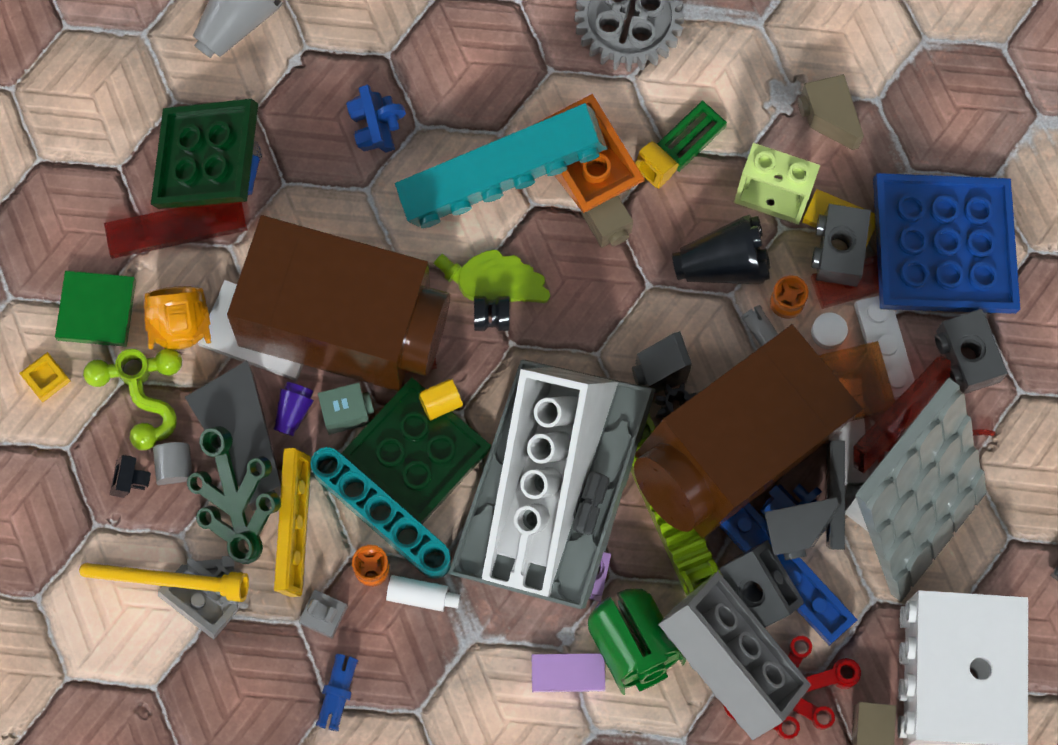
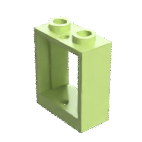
[734,143,820,225]

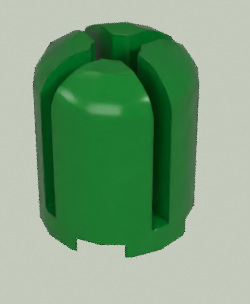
[588,589,687,695]

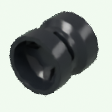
[474,296,510,331]

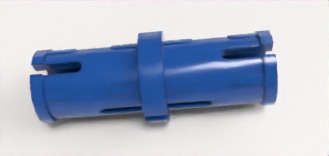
[316,654,359,732]

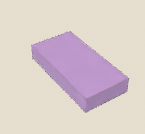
[531,653,605,693]

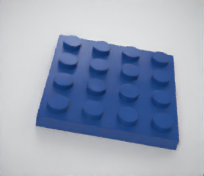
[873,173,1020,314]

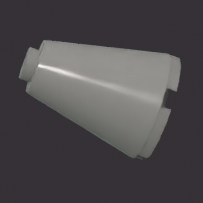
[193,0,283,58]

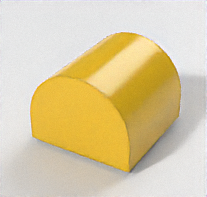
[635,141,679,189]
[419,379,463,421]

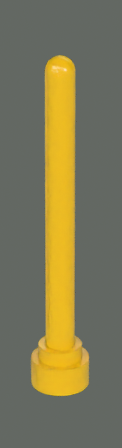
[79,563,249,602]

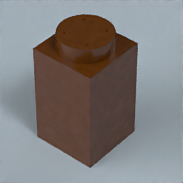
[227,215,450,391]
[634,324,862,539]

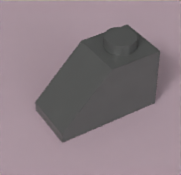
[632,331,692,393]
[765,496,842,560]

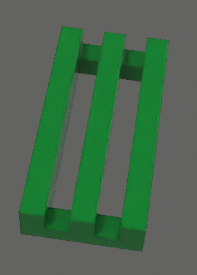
[657,100,727,172]

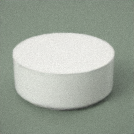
[811,312,848,349]

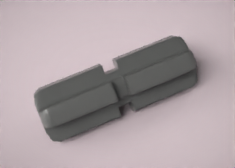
[573,472,609,535]

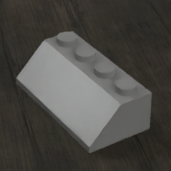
[658,571,811,740]

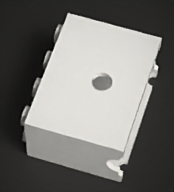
[897,590,1028,745]

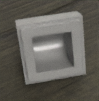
[153,442,192,485]

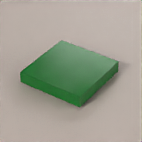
[55,271,136,347]

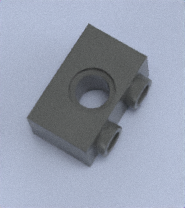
[811,204,871,287]
[935,309,1008,394]
[719,540,804,628]

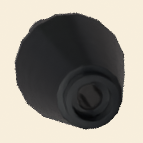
[672,215,770,284]

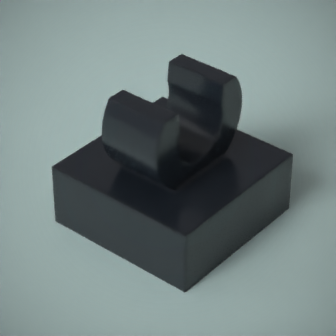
[110,455,151,498]

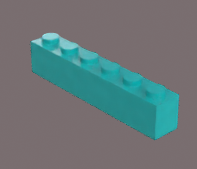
[395,103,608,228]

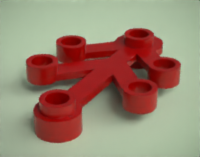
[723,636,861,740]

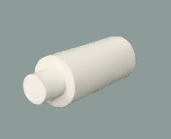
[386,575,461,612]

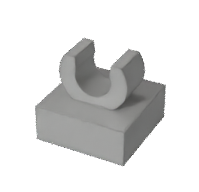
[299,589,348,639]

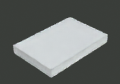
[198,280,303,381]

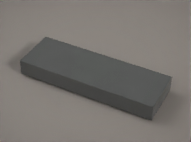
[826,440,845,550]

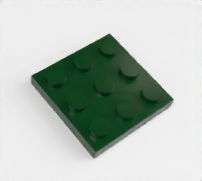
[151,99,258,209]
[341,377,491,525]

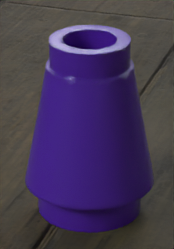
[274,381,314,436]

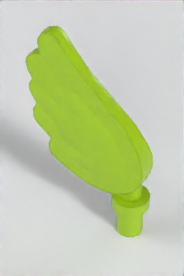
[433,250,551,303]

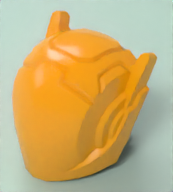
[144,286,211,350]

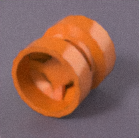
[770,275,809,319]
[352,545,390,587]

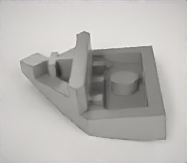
[158,556,238,640]

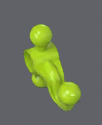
[83,348,182,450]

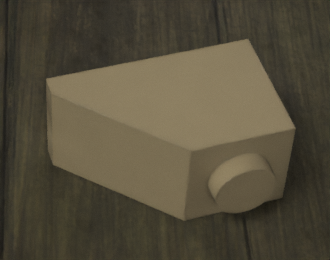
[798,74,864,150]

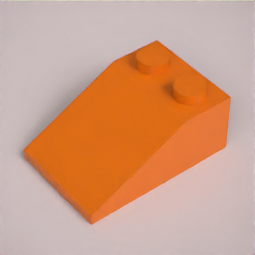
[533,94,644,213]

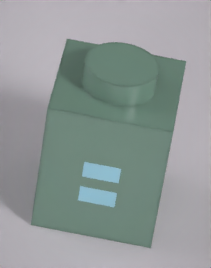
[318,383,374,435]

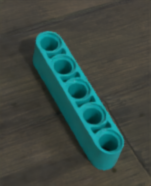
[310,447,451,579]

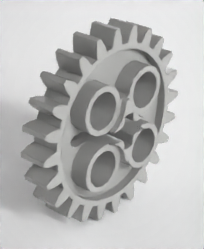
[574,0,685,72]

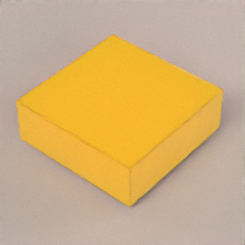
[19,352,71,403]

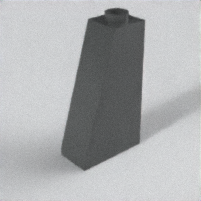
[185,360,281,511]

